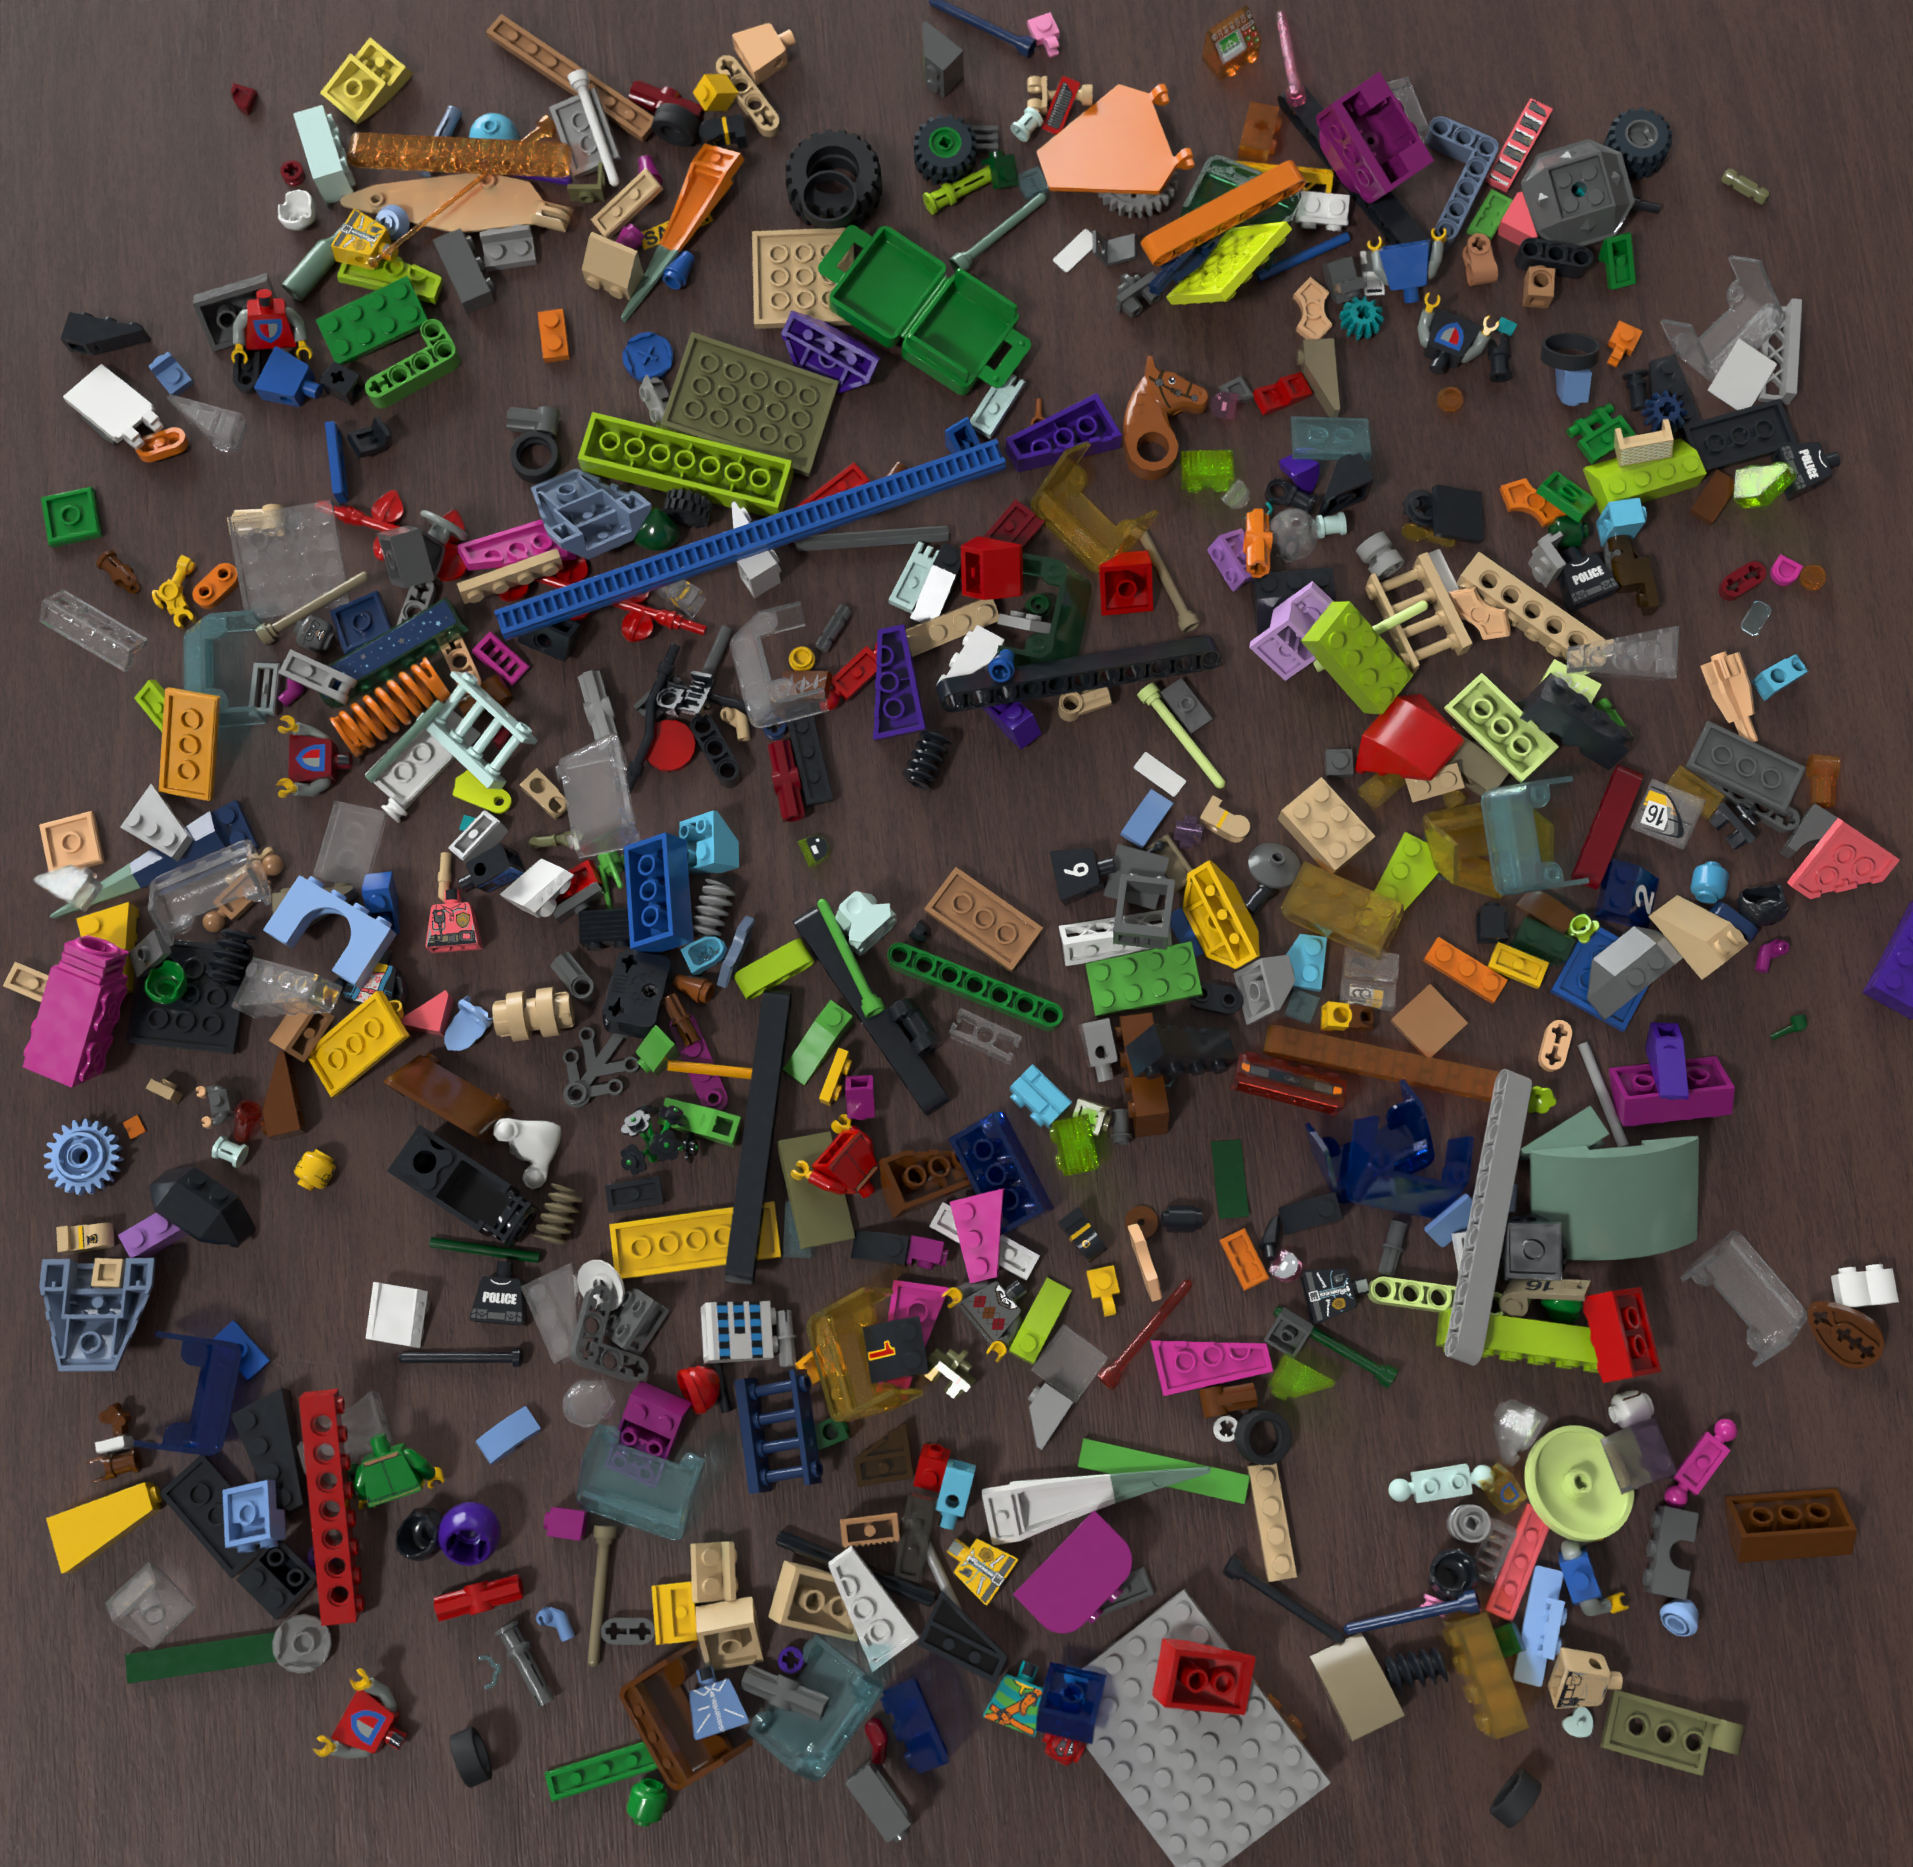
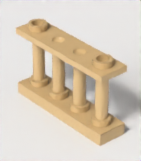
[1366,552,1473,674]

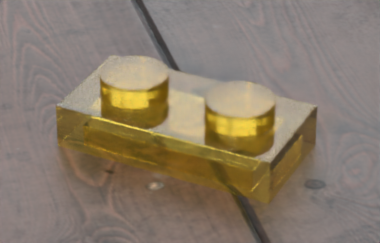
[1663,765,1725,819]
[1357,773,1406,811]

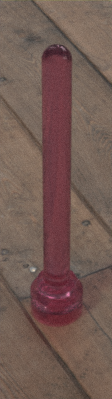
[1276,11,1307,107]

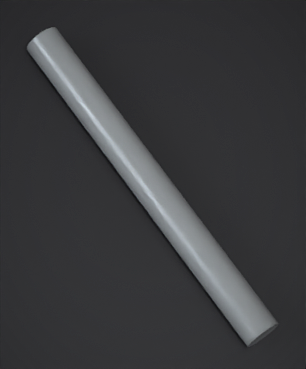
[1578,1042,1629,1147]

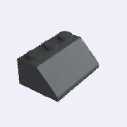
[193,273,277,352]

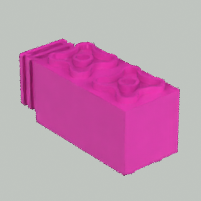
[23,935,129,1088]

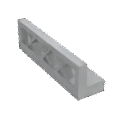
[1758,298,1802,405]

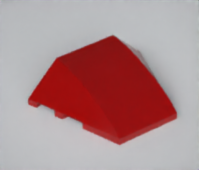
[1355,694,1465,781]

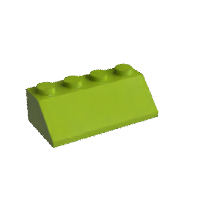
[1583,438,1706,514]

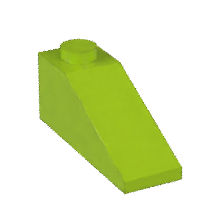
[1008,1278,1072,1365]

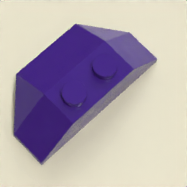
[781,311,880,393]

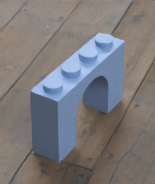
[263,875,397,989]

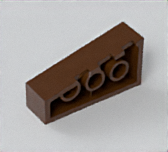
[1115,1013,1169,1138]

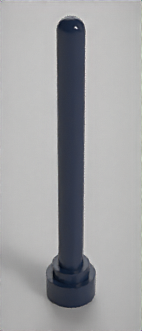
[929,0,1037,58]
[1344,1589,1482,1635]

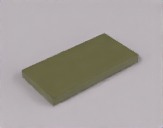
[776,1132,855,1250]

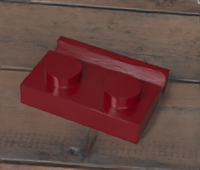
[983,499,1045,551]

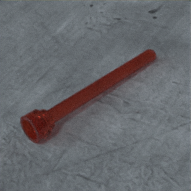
[1096,1280,1192,1390]

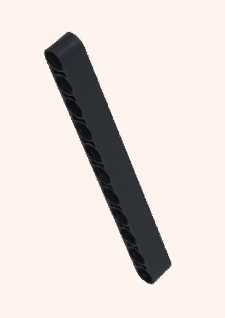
[936,636,1223,713]
[725,990,792,1285]

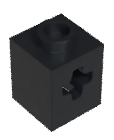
[320,361,365,406]

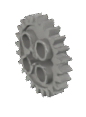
[1098,172,1178,218]

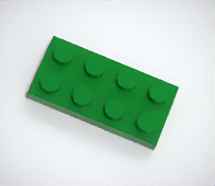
[316,276,429,366]

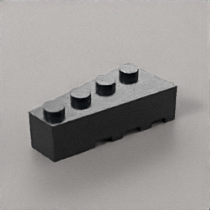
[1125,1024,1238,1080]
[230,1388,309,1518]

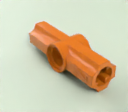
[1243,508,1273,578]

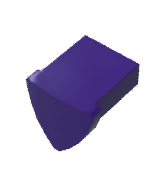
[1279,450,1320,493]

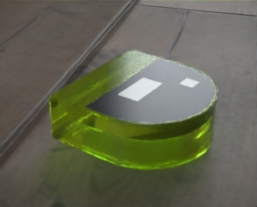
[798,835,829,867]

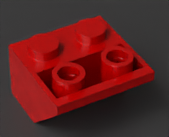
[961,536,1023,600]

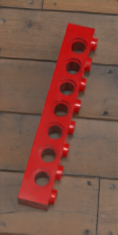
[299,1389,365,1626]

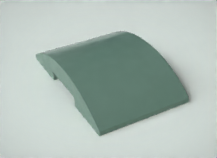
[1530,1136,1699,1260]

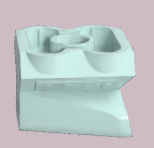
[835,891,897,956]

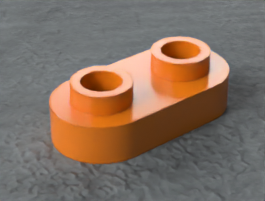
[135,427,189,463]
[193,563,240,609]

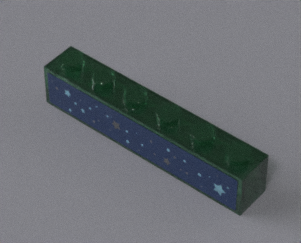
[318,597,468,709]

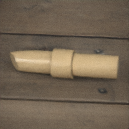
[438,852,452,903]

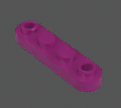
[670,1012,729,1112]

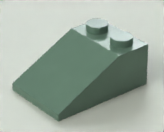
[1518,1106,1609,1161]

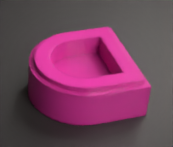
[1770,554,1804,586]

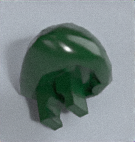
[633,507,681,551]

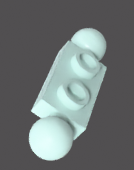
[1388,1464,1495,1503]

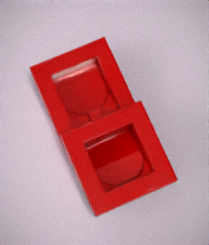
[1252,372,1313,416]
[555,859,603,906]

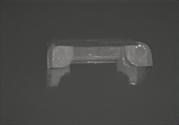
[555,733,641,859]

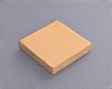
[39,811,105,877]

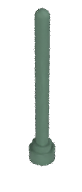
[949,193,1047,272]

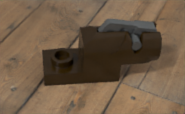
[1603,535,1660,616]

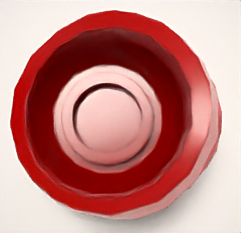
[677,1366,720,1415]

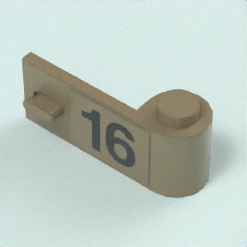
[1500,1278,1591,1318]

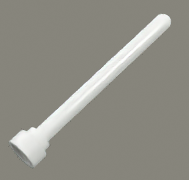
[568,69,619,186]

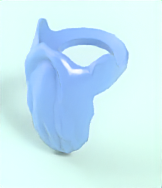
[444,996,493,1051]

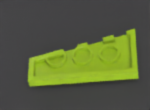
[1356,832,1453,938]

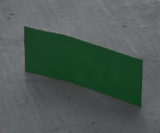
[1211,1139,1249,1219]

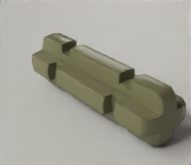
[1721,168,1770,204]

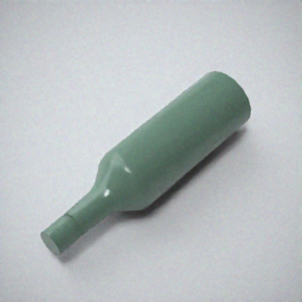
[282,220,347,302]

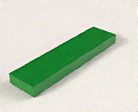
[544,1742,658,1802]

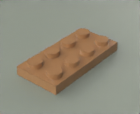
[924,867,1043,973]

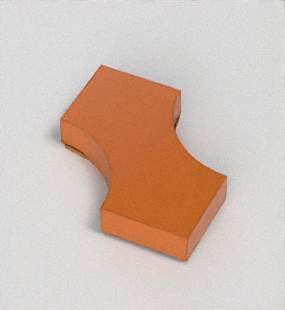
[1499,478,1566,527]

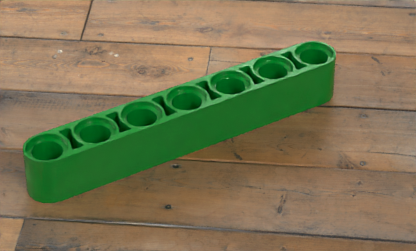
[887,942,1063,1032]

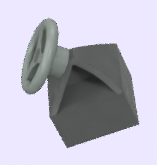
[377,510,468,588]

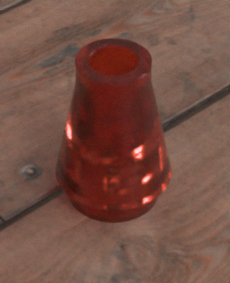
[233,1100,262,1142]

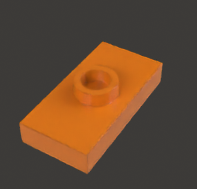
[1219,1228,1270,1291]

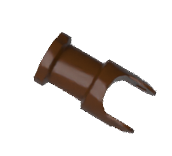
[96,550,140,594]
[86,1447,142,1483]

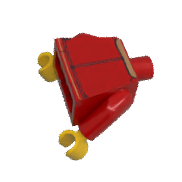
[791,1114,878,1198]

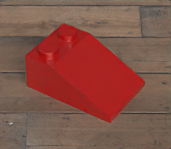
[1152,1638,1256,1715]

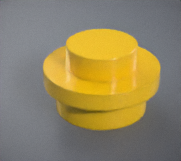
[789,647,815,671]

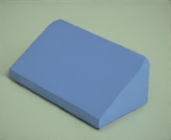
[1424,1194,1473,1248]

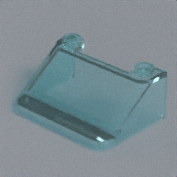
[576,1423,705,1540]

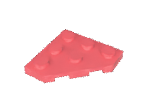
[1787,818,1900,899]

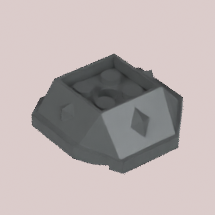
[1520,139,1635,247]

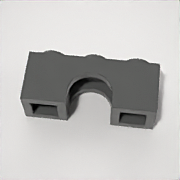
[1642,1506,1699,1600]

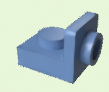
[149,352,194,399]

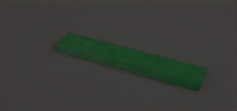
[125,1632,277,1684]

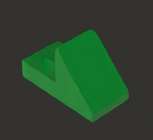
[1598,232,1636,290]

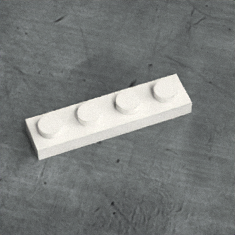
[929,1202,1040,1281]

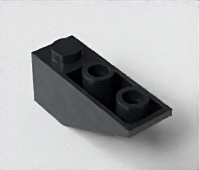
[60,312,151,356]

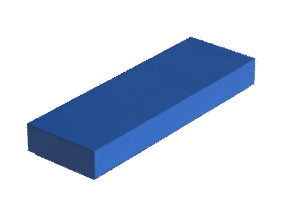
[325,421,349,504]

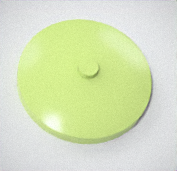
[1524,1425,1634,1542]

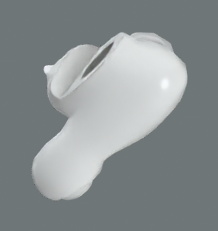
[493,1118,561,1189]

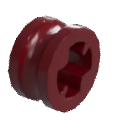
[280,160,305,186]

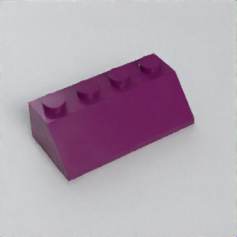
[1608,1056,1735,1127]

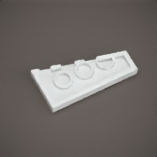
[828,1546,919,1672]

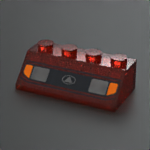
[1229,1051,1347,1116]

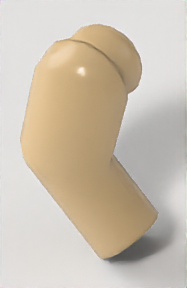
[720,707,751,742]

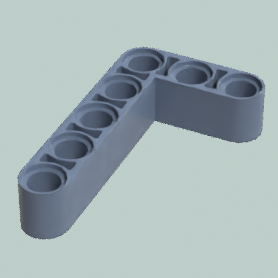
[1425,116,1499,252]

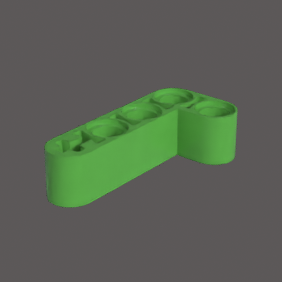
[365,319,461,408]

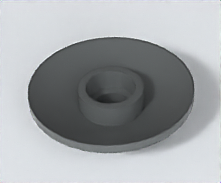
[1248,843,1301,888]

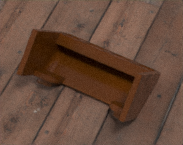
[620,1640,754,1790]

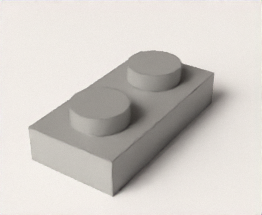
[997,610,1051,634]

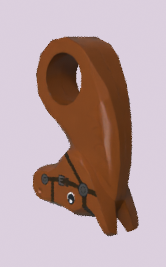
[1122,356,1210,481]

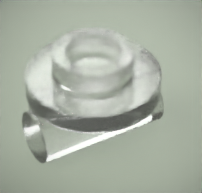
[1221,479,1250,509]

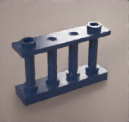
[734,1369,823,1494]

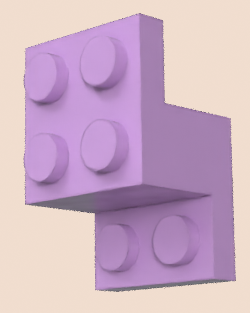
[1249,581,1334,681]

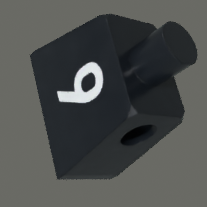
[1050,848,1116,905]

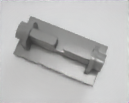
[639,375,670,429]

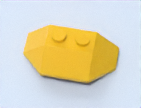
[1182,860,1260,969]

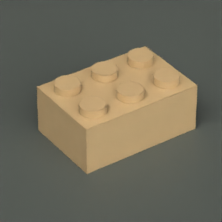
[1278,777,1376,878]

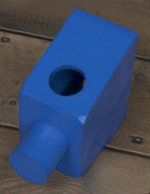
[254,346,323,407]

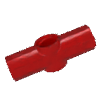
[434,1574,524,1622]

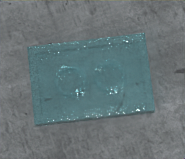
[1290,416,1371,461]

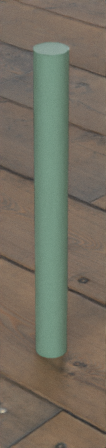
[365,699,446,783]

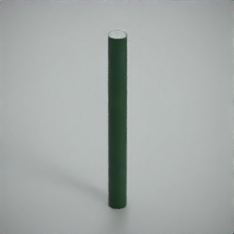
[429,1237,541,1263]

